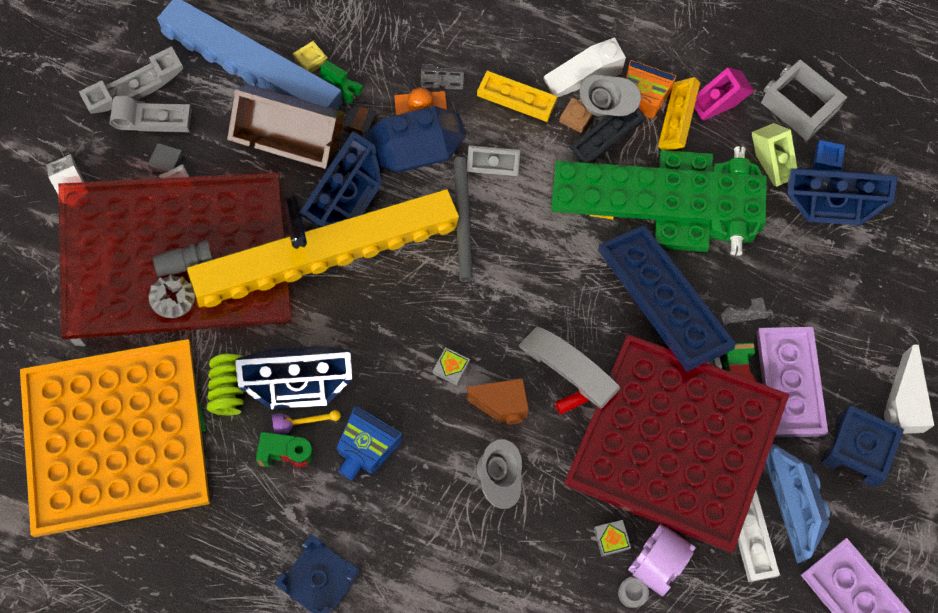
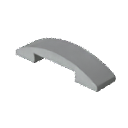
[79,46,183,114]
[519,326,620,409]

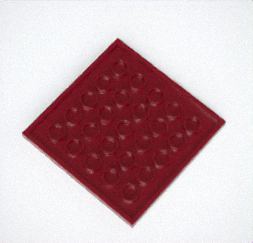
[564,334,790,554]

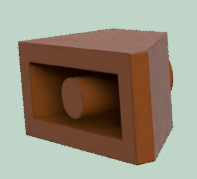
[466,378,529,425]

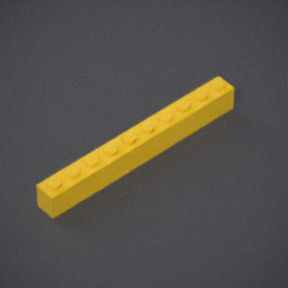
[187,189,459,308]

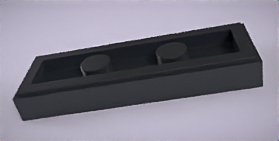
[569,108,647,163]

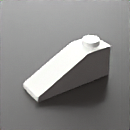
[544,38,626,97]
[884,345,934,434]

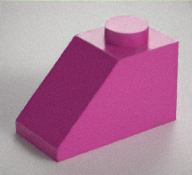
[694,67,754,120]

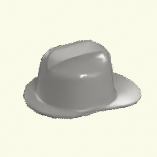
[580,75,641,116]
[477,439,522,509]

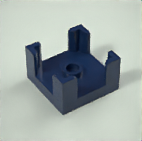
[821,405,904,487]
[274,534,361,613]

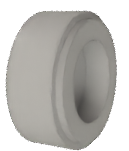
[618,577,649,608]

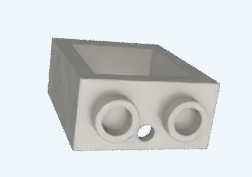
[761,59,847,141]

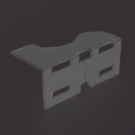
[421,64,464,90]
[721,297,773,325]

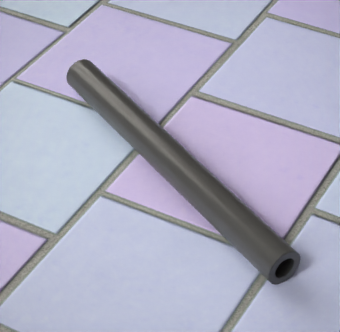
[454,157,473,282]

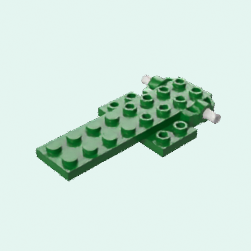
[551,146,767,256]

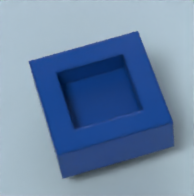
[813,140,845,169]

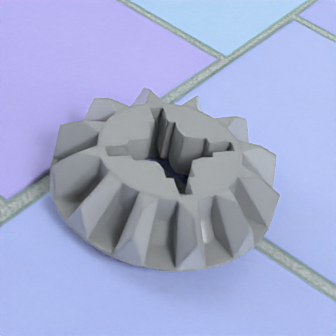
[148,274,195,318]

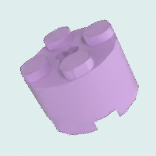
[628,523,696,596]

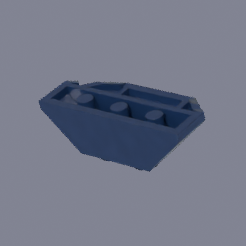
[361,106,466,173]
[299,131,382,227]
[786,167,898,225]
[235,345,353,409]

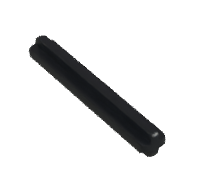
[283,195,307,249]

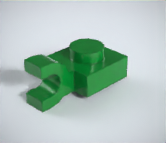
[320,60,363,103]

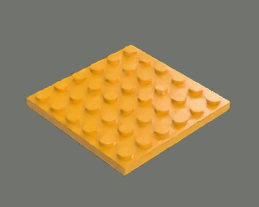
[20,339,210,537]

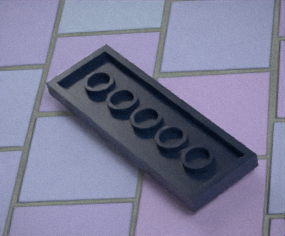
[598,225,736,372]

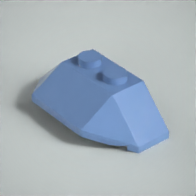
[765,444,830,563]

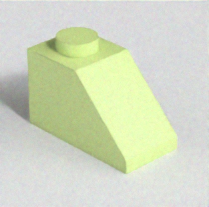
[752,123,797,187]

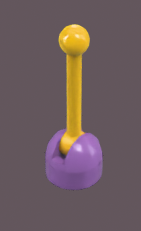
[272,410,341,435]

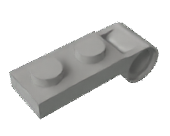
[110,96,192,132]

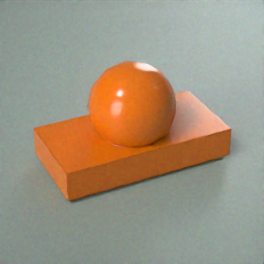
[394,87,447,115]

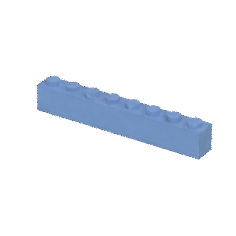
[157,0,343,110]

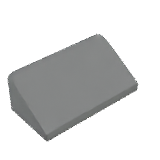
[467,145,520,176]

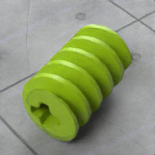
[207,354,244,415]

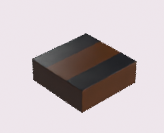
[343,104,377,135]

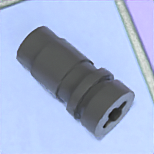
[153,240,213,277]

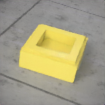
[293,41,328,73]

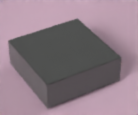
[148,143,184,173]

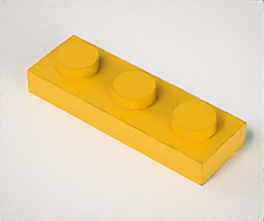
[477,71,557,122]
[658,77,700,151]

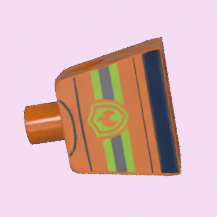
[626,60,676,119]

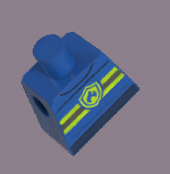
[337,406,403,480]

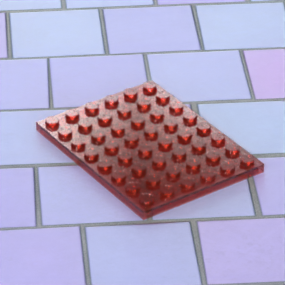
[58,173,291,340]

